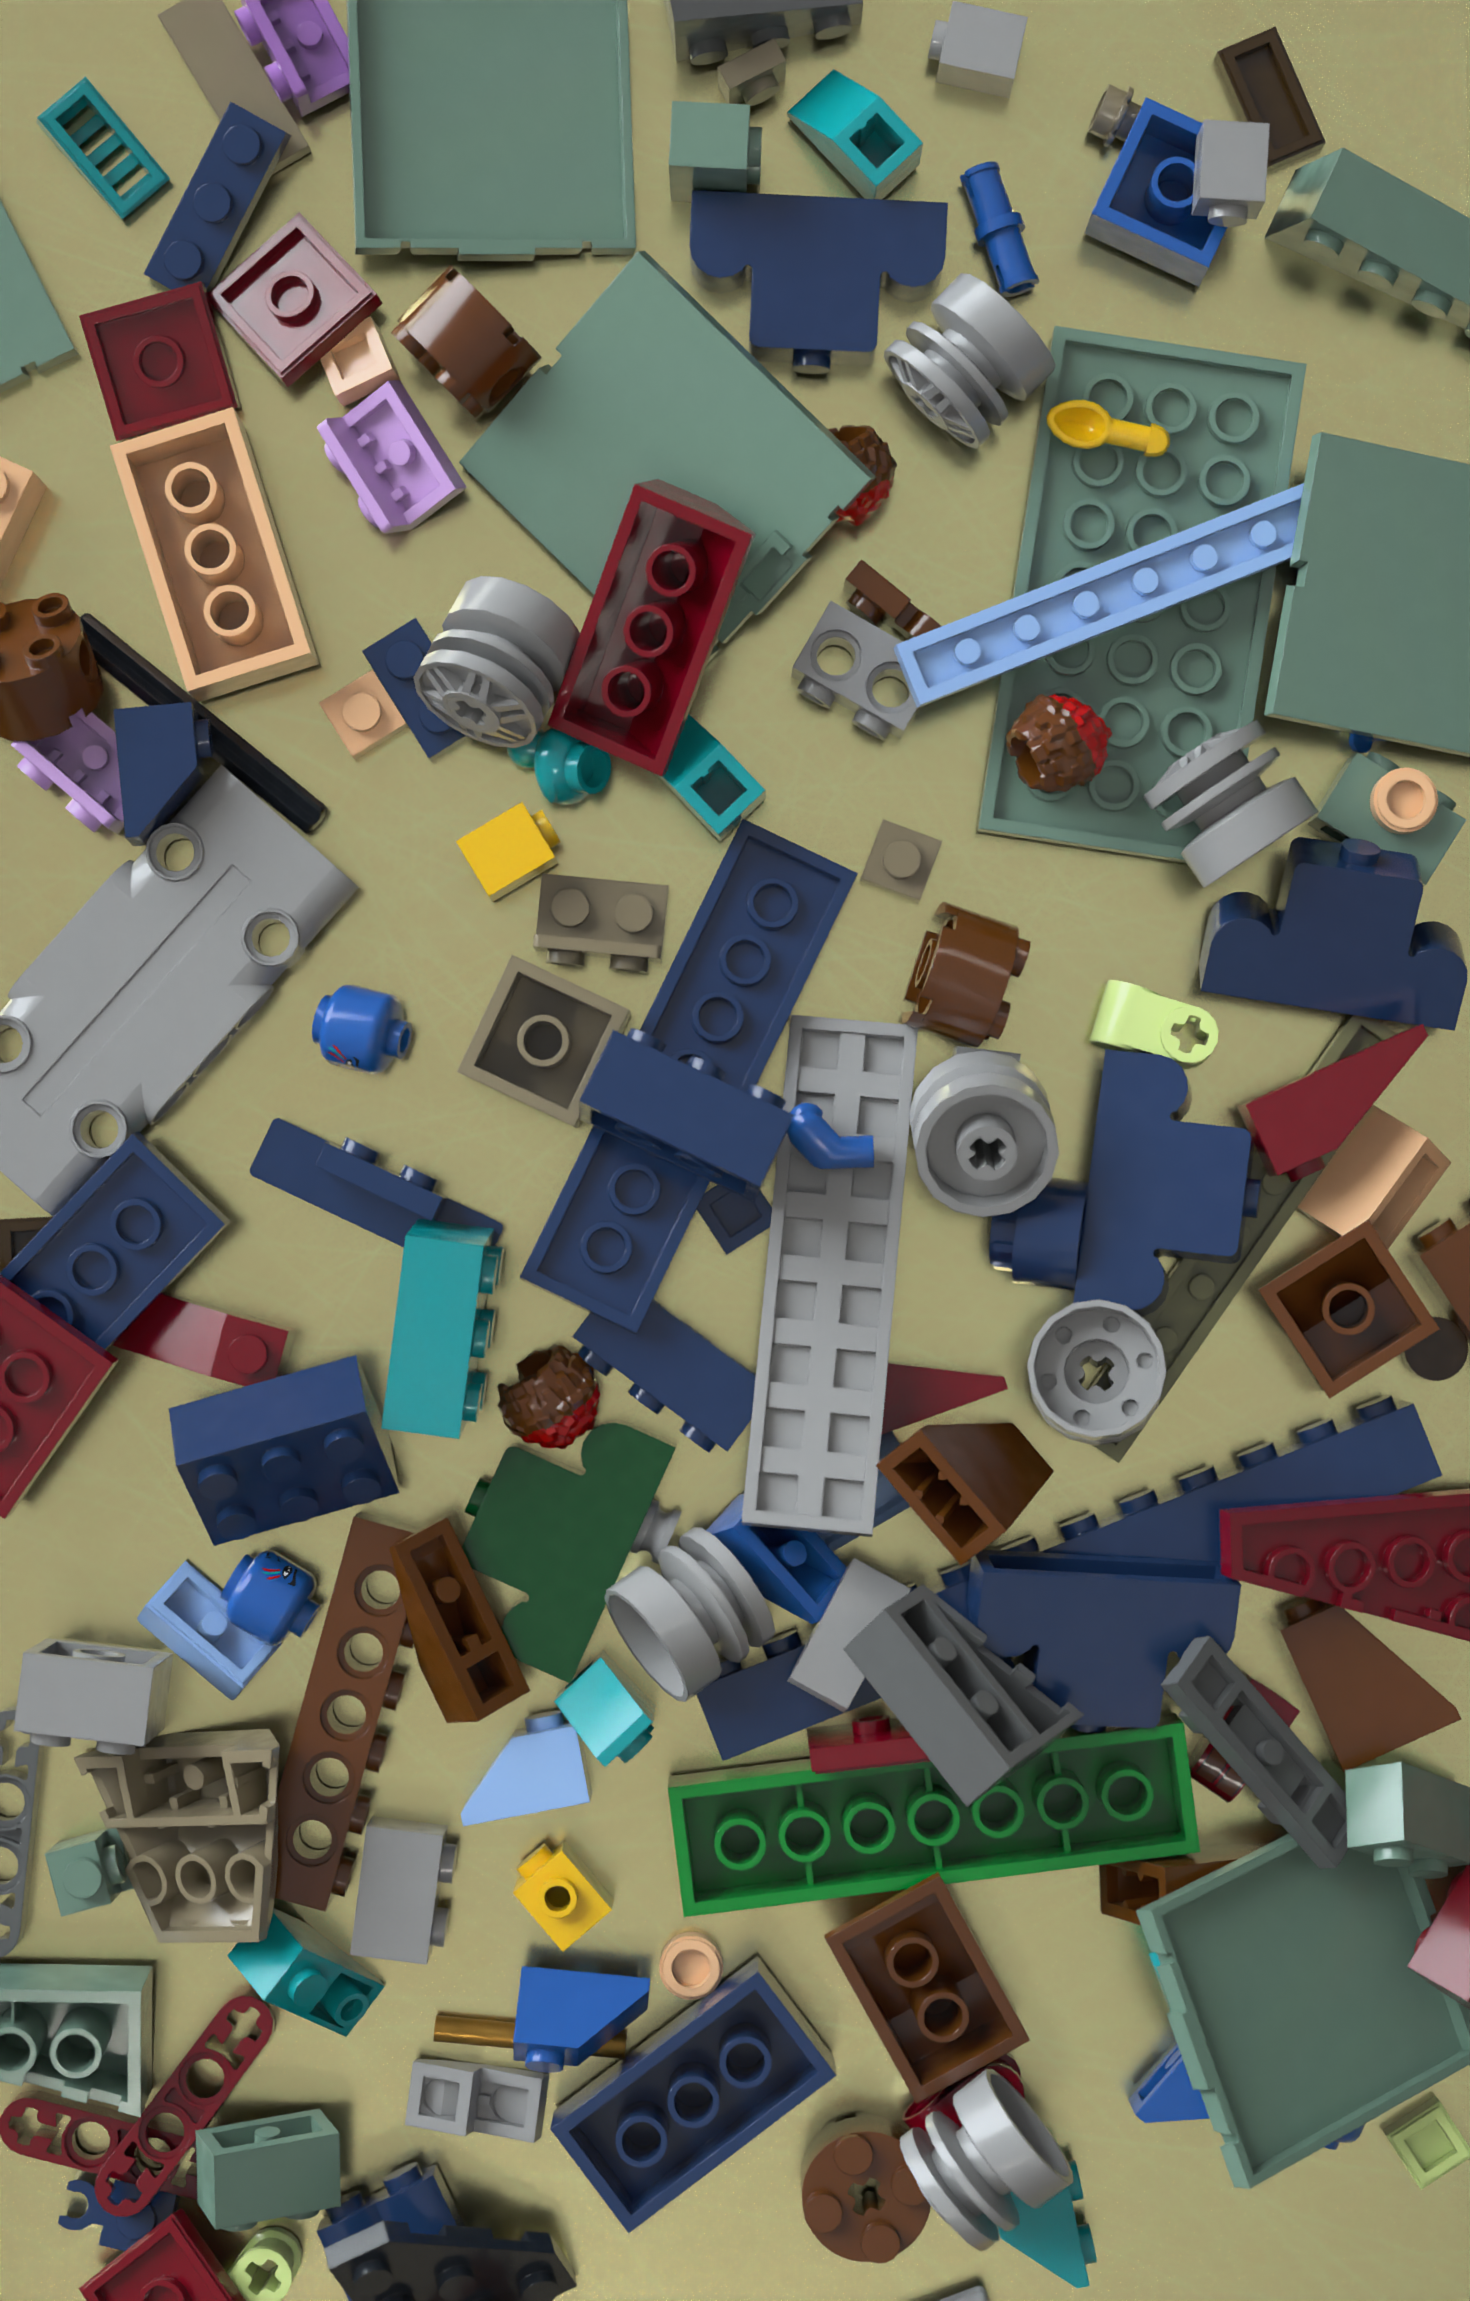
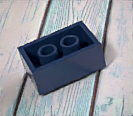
[579,1028,794,1202]
[169,1355,400,1546]

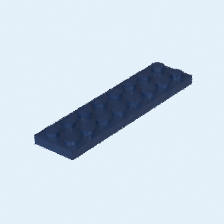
[520,819,858,1335]

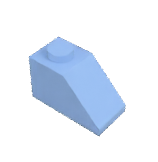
[461,1711,592,1826]

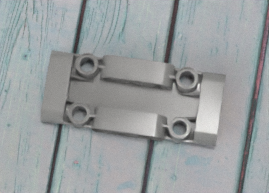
[0,765,359,1217]

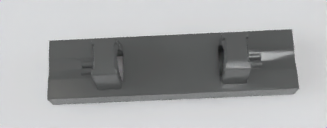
[1161,1636,1349,1869]

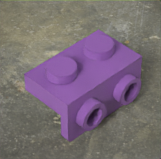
[234,0,349,117]

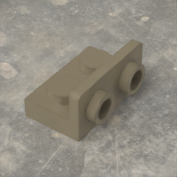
[533,873,669,973]

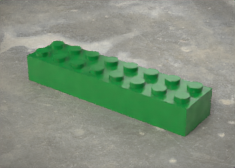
[668,1713,1200,1917]

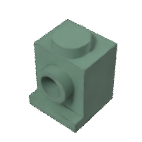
[45,1828,134,1917]

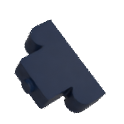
[689,190,948,374]
[1199,837,1467,1031]
[1073,1049,1262,1316]
[967,1550,1241,1733]

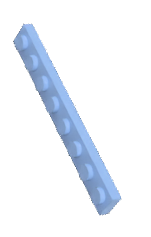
[893,483,1304,708]

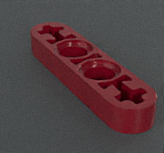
[94,1996,275,2217]
[0,2090,197,2200]

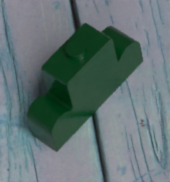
[462,1419,677,1684]

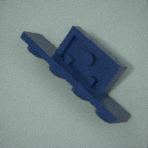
[250,1118,504,1247]

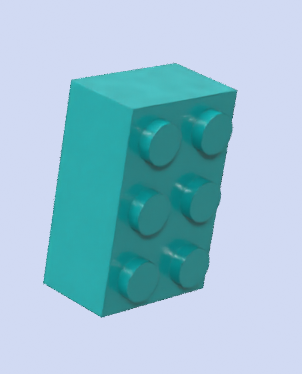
[381,1219,504,1439]

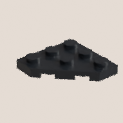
[324,2221,577,2301]

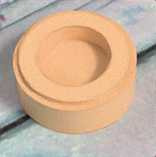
[1370,768,1438,834]
[659,1932,723,2000]

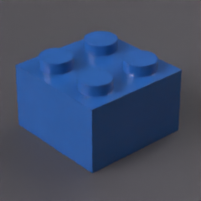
[1084,97,1227,287]

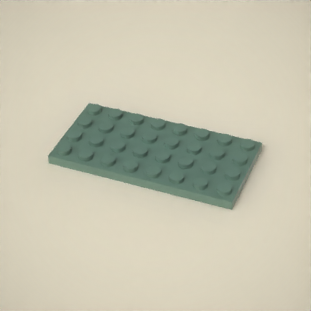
[977,326,1307,863]

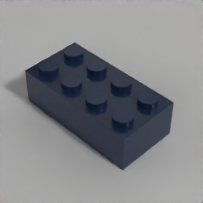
[550,1956,837,2233]

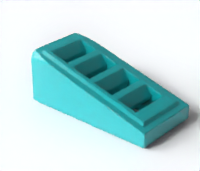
[36,76,170,220]

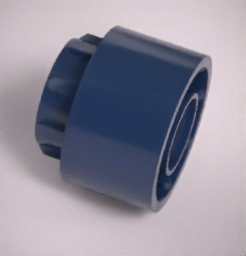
[989,1177,1088,1291]

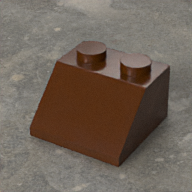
[1258,1219,1440,1399]

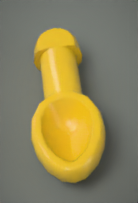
[1046,400,1170,457]

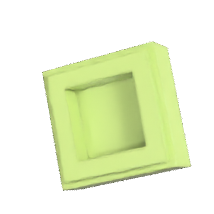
[1382,2096,1470,2190]

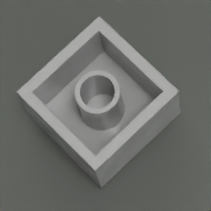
[14,1638,173,1755]

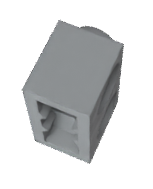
[791,601,919,740]

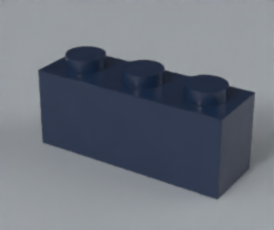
[572,1299,756,1453]

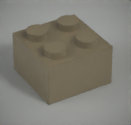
[457,955,632,1128]

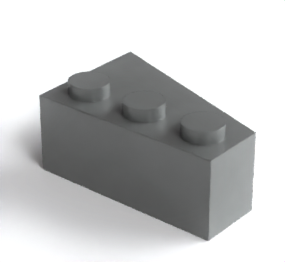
[663,0,863,65]
[843,1584,1084,1807]

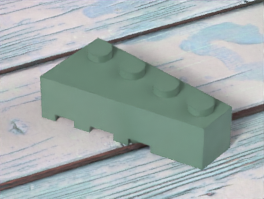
[1264,147,1470,338]
[0,1963,153,2117]

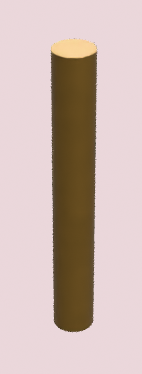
[433,2015,627,2059]

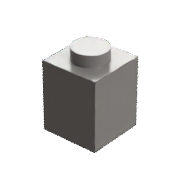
[928,1,1028,98]
[1192,119,1270,227]

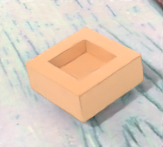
[320,316,400,407]
[319,669,408,760]

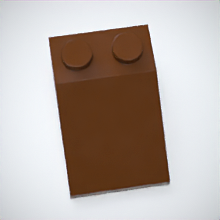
[824,1872,1030,2104]

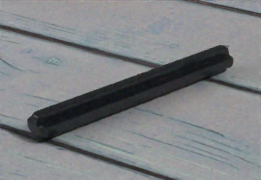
[80,613,328,833]

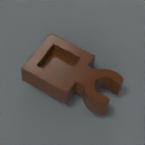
[843,559,942,640]

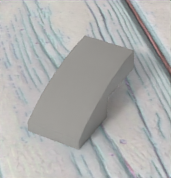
[787,1558,911,1712]
[405,2059,549,2143]

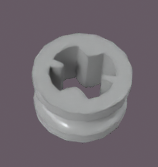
[630,1499,682,1565]

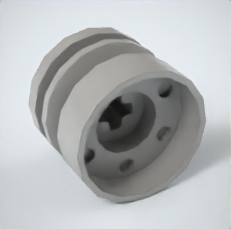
[884,273,1056,449]
[413,576,580,748]
[1143,720,1319,888]
[1027,1299,1166,1446]
[604,1527,775,1702]
[900,2069,1074,2251]

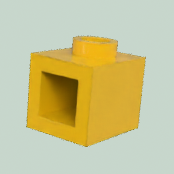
[456,802,561,902]
[513,1840,614,1952]

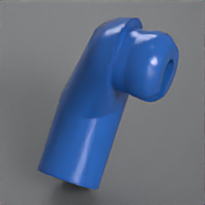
[787,1103,874,1169]

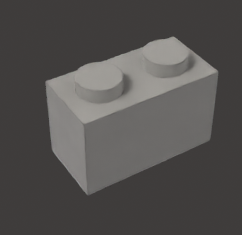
[350,1816,457,1965]

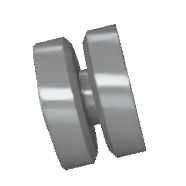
[909,1050,1059,1217]

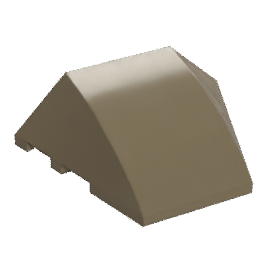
[74,1729,280,1943]

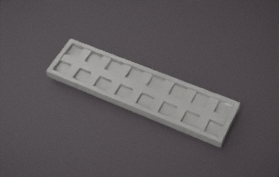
[742,1015,918,1537]

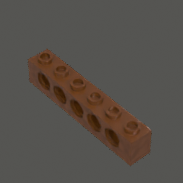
[275,1512,423,1912]

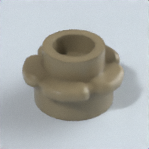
[1088,84,1141,147]

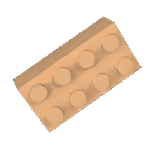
[110,407,319,702]

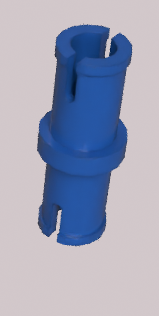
[960,161,1039,297]

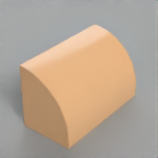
[1297,1105,1451,1249]

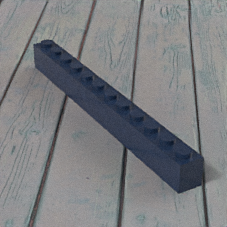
[696,1395,1443,1761]

